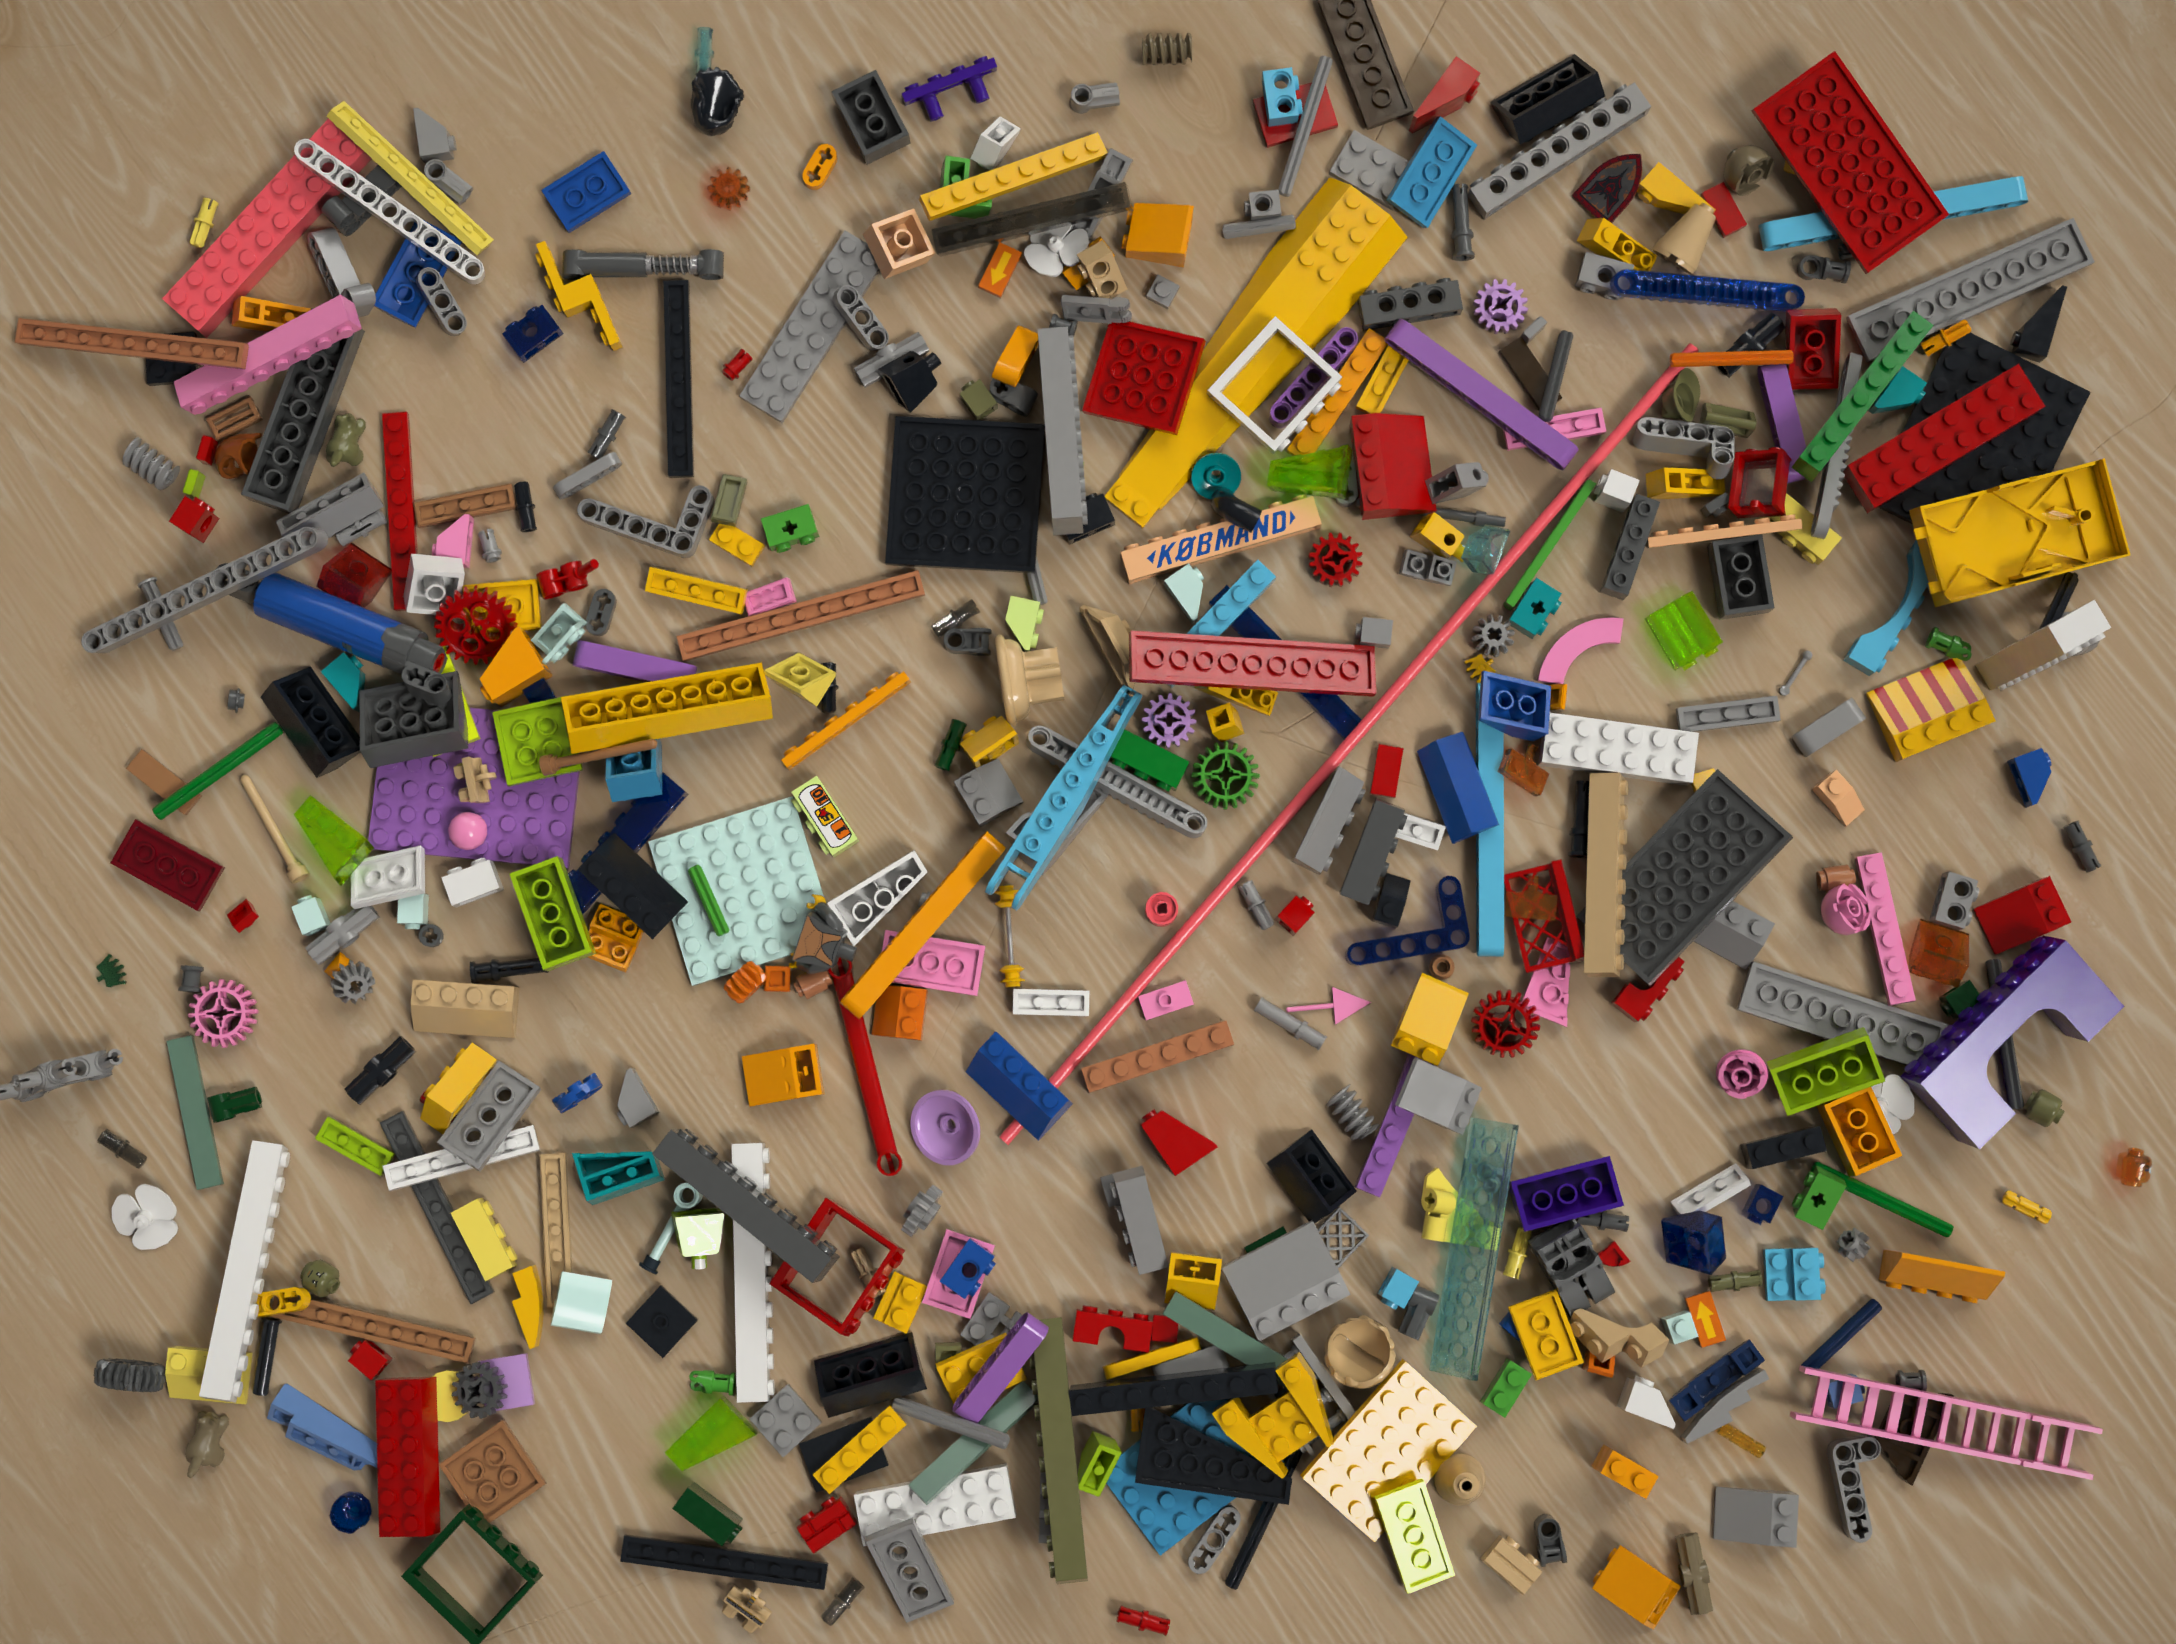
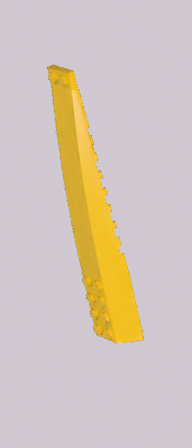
[1104,177,1408,529]

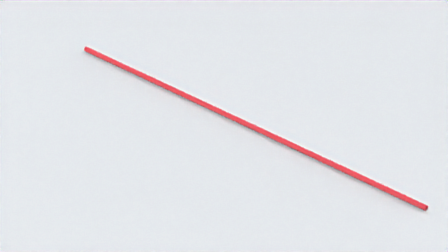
[999,343,1699,1145]

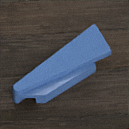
[267,1384,377,1471]

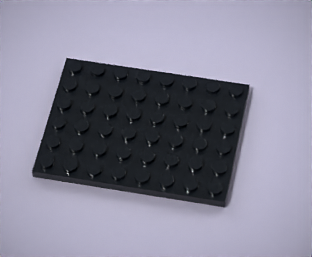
[1878,333,2091,525]

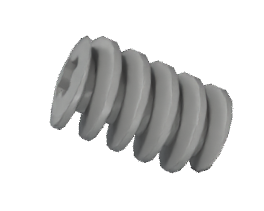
[122,437,180,490]
[1326,1084,1380,1140]

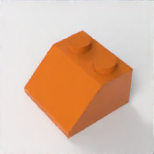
[872,986,928,1041]

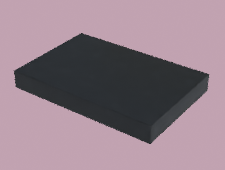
[799,1416,889,1493]

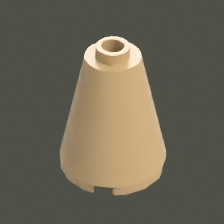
[1652,202,1716,275]
[1434,1453,1486,1506]

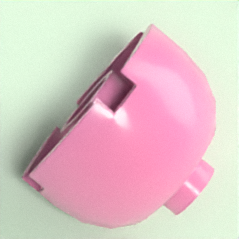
[1821,884,1871,935]

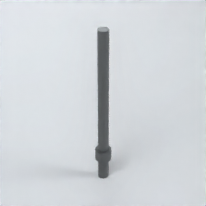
[1356,497,1506,527]

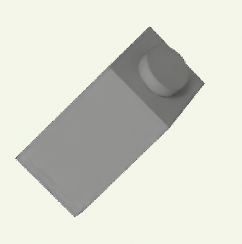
[413,108,457,164]
[617,1068,659,1128]

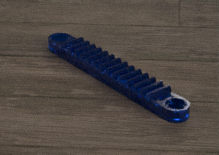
[1610,270,1805,311]

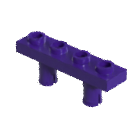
[901,56,997,122]

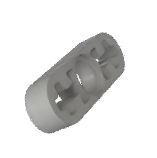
[553,452,622,500]
[1188,1506,1241,1574]

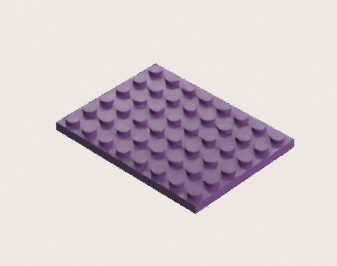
[367,708,582,869]

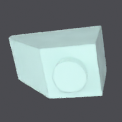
[1164,563,1204,625]

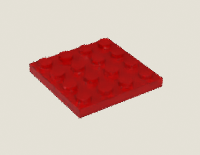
[1082,321,1206,435]

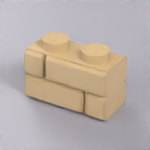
[1481,1535,1542,1595]

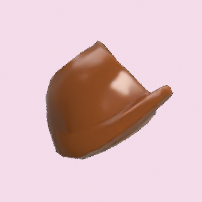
[215,433,262,479]

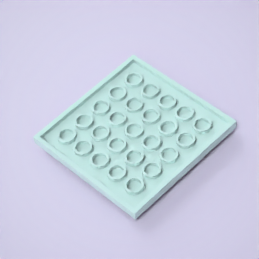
[648,796,827,986]

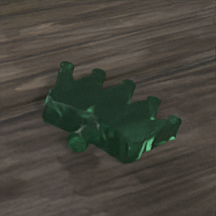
[96,954,127,988]

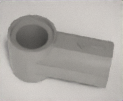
[1070,83,1120,114]
[424,159,473,205]

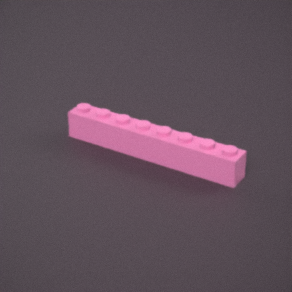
[174,295,362,415]

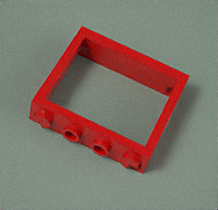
[769,1198,905,1337]

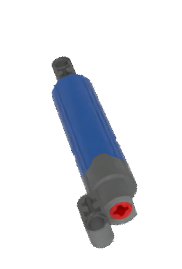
[215,563,452,705]

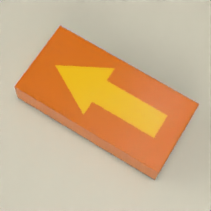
[978,242,1022,298]
[1684,1290,1726,1348]

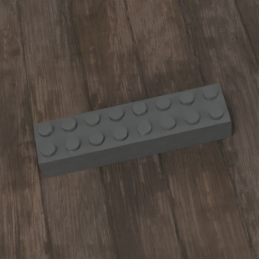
[241,308,365,514]
[652,1129,840,1283]

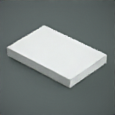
[351,845,425,909]

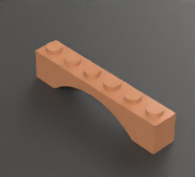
[1081,1020,1234,1093]

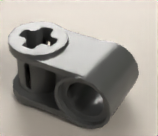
[989,379,1039,417]
[944,628,992,656]
[1534,1514,1567,1567]

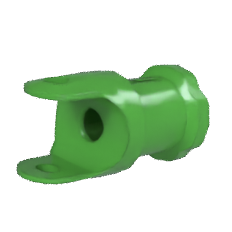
[1925,627,1972,661]
[689,1370,736,1396]

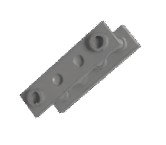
[1267,1333,1355,1456]

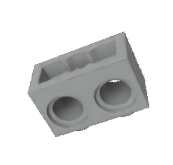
[1929,872,1979,930]

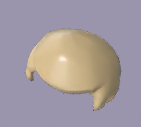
[1324,1315,1396,1389]

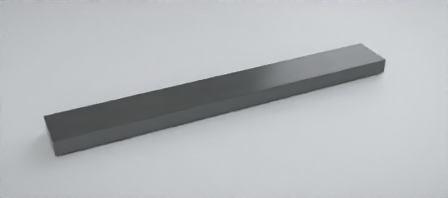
[380,1111,495,1304]

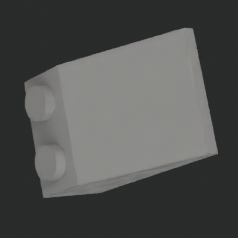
[1395,1057,1482,1135]
[1713,1486,1799,1548]

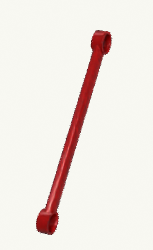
[828,957,903,1176]

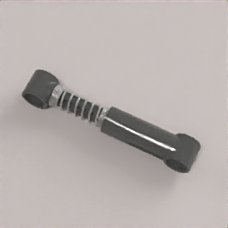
[562,249,724,280]

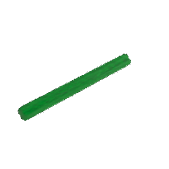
[152,722,283,820]
[1810,1162,1954,1237]

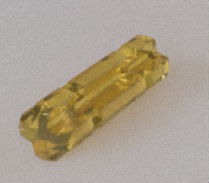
[1717,1424,1766,1458]

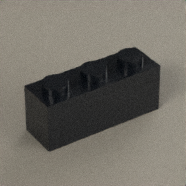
[1740,1126,1827,1169]

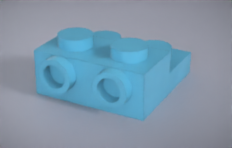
[1763,1247,1826,1301]

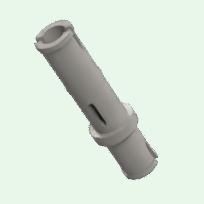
[1254,997,1327,1050]

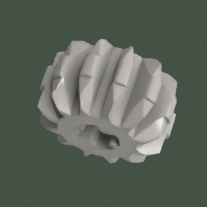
[1472,614,1515,657]
[330,960,375,1005]

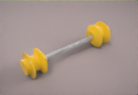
[994,885,1025,988]

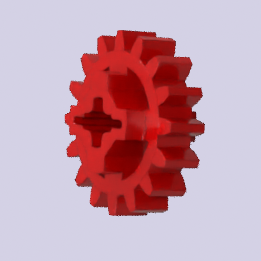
[1308,532,1363,587]

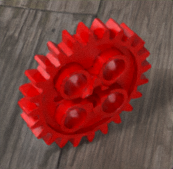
[434,585,518,665]

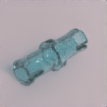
[695,27,714,73]

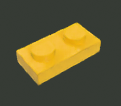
[709,524,765,567]

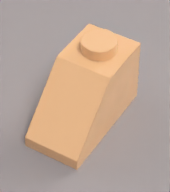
[1811,770,1865,827]

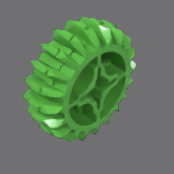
[1191,741,1260,810]

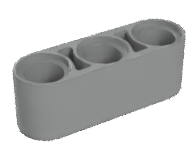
[416,267,467,336]
[833,285,889,351]
[1791,698,1866,758]
[1151,1344,1230,1376]

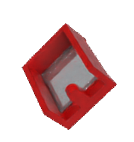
[1728,447,1792,519]

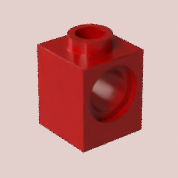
[348,1340,393,1380]

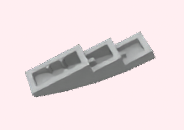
[1064,148,1133,241]
[1680,1368,1769,1444]

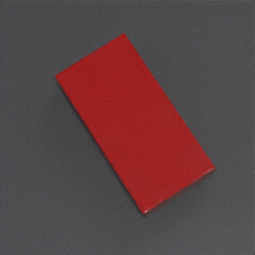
[1700,182,1747,238]
[1370,744,1404,798]

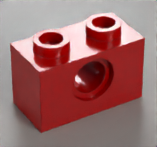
[169,496,220,543]

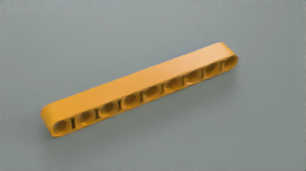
[840,831,1006,1019]

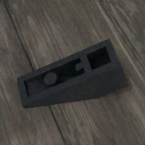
[2010,285,2067,363]

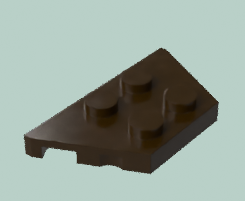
[1874,1393,1954,1486]

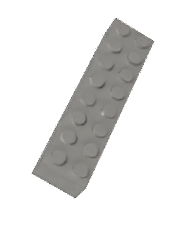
[1038,327,1088,536]

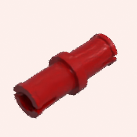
[1116,1605,1170,1636]

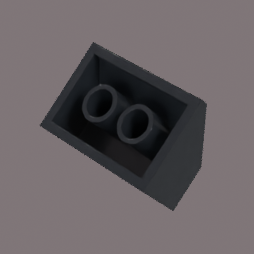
[1267,1129,1357,1224]

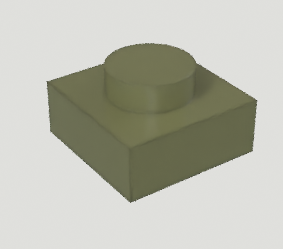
[935,1342,961,1371]

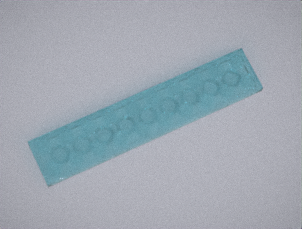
[1429,1117,1519,1381]

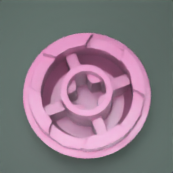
[1716,1049,1768,1099]

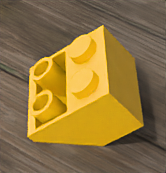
[1164,1252,1222,1310]

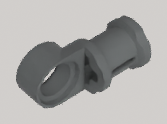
[1797,255,1851,284]

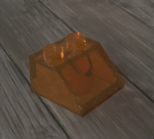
[1909,919,1969,987]

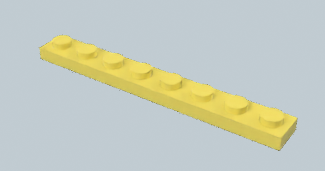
[327,101,494,255]

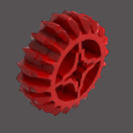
[1471,989,1541,1058]

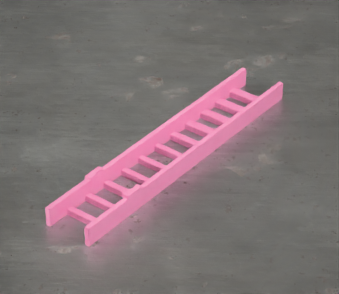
[1790,1365,2103,1480]

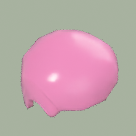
[448,812,487,850]

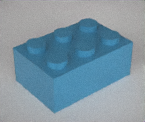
[605,739,662,802]

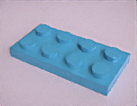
[1386,116,1477,228]

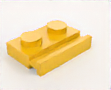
[873,1271,927,1334]

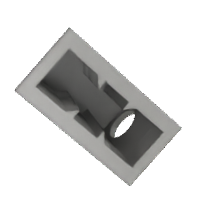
[1425,462,1489,504]

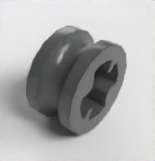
[419,924,444,947]

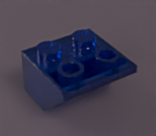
[1661,1211,1726,1275]

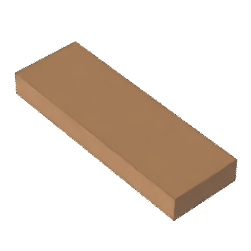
[126,749,202,815]

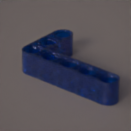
[1345,876,1470,966]

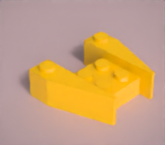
[1212,1351,1333,1478]

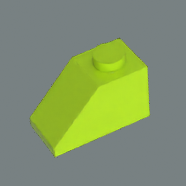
[1078,1431,1122,1497]

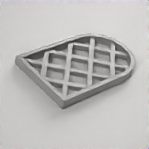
[1318,1207,1369,1268]

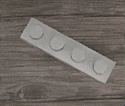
[1676,696,1781,732]

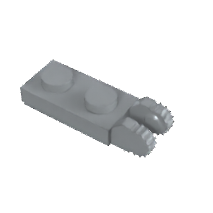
[1060,295,1132,324]

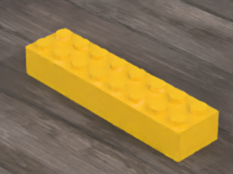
[561,662,773,754]

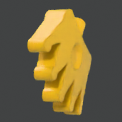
[1464,654,1496,683]

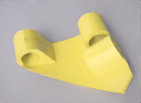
[1421,1168,1502,1251]

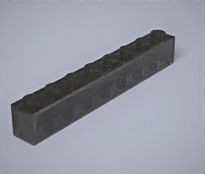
[932,182,1133,257]

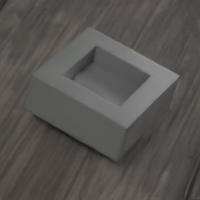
[1700,492,1729,518]

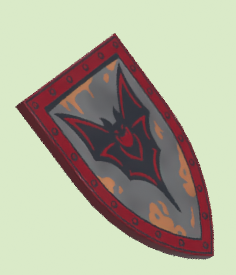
[1572,154,1642,223]

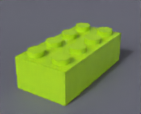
[509,856,596,971]

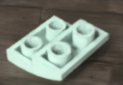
[550,1271,612,1334]

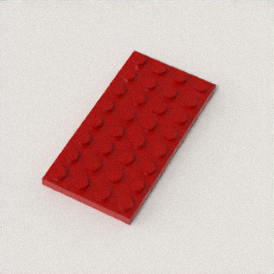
[1751,51,1949,274]

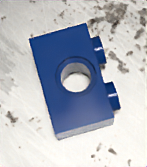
[940,1238,996,1299]

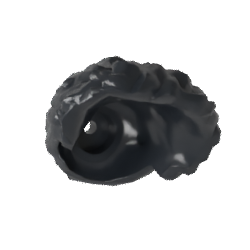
[691,67,744,136]

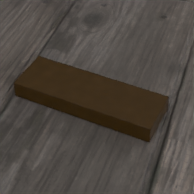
[1499,337,1562,411]

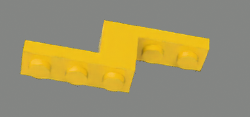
[535,241,623,351]

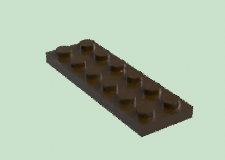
[1317,0,1414,130]

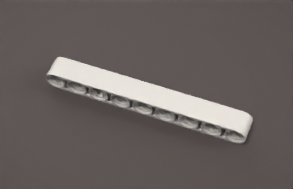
[294,139,485,284]

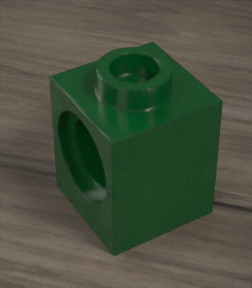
[1939,980,1980,1019]

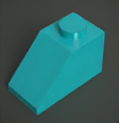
[1869,366,1927,414]
[321,652,366,712]

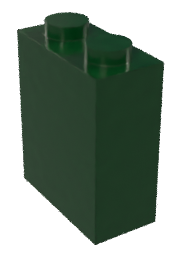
[672,1482,743,1546]

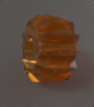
[707,167,750,210]

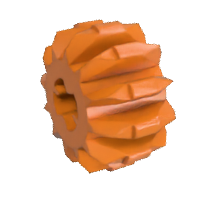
[724,961,767,1004]

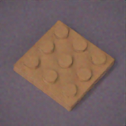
[439,1420,547,1523]

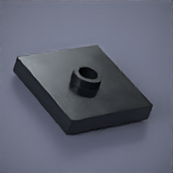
[626,1285,699,1358]

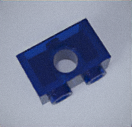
[502,305,564,363]

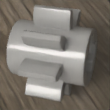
[1837,1228,1871,1262]

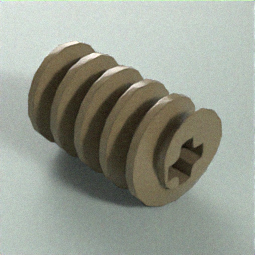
[1142,33,1192,65]

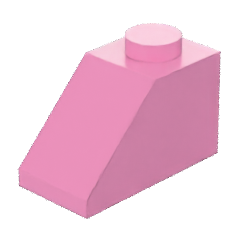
[432,514,474,568]

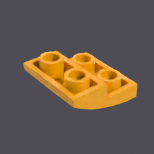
[588,904,644,973]

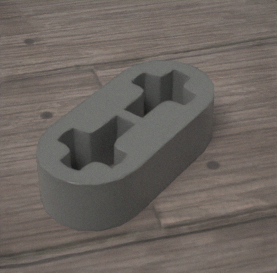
[586,589,617,637]

